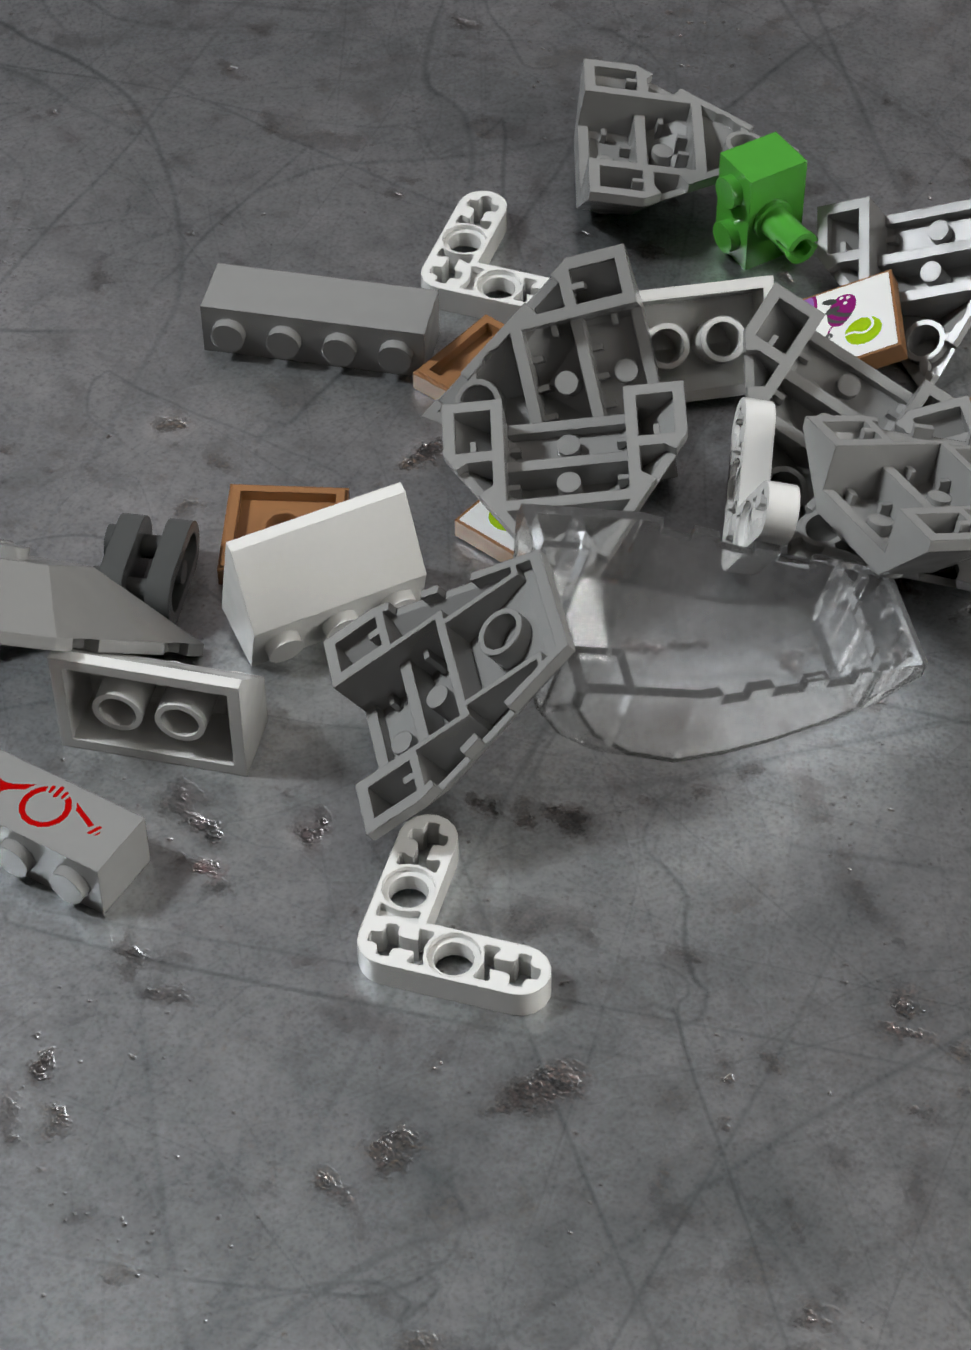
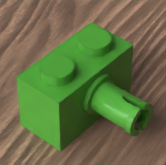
[713,132,818,270]

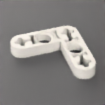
[421,190,549,324]
[721,397,801,572]
[357,814,551,1016]

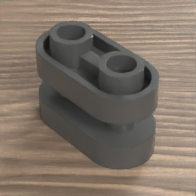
[93,513,200,624]

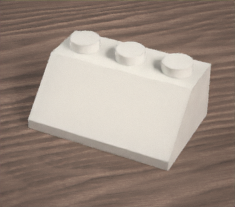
[639,275,774,402]
[222,482,427,667]
[47,648,268,776]

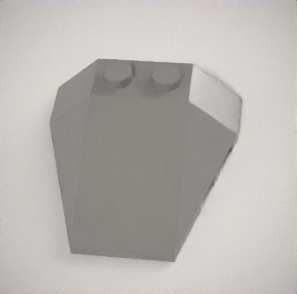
[803,415,971,578]
[323,549,576,841]

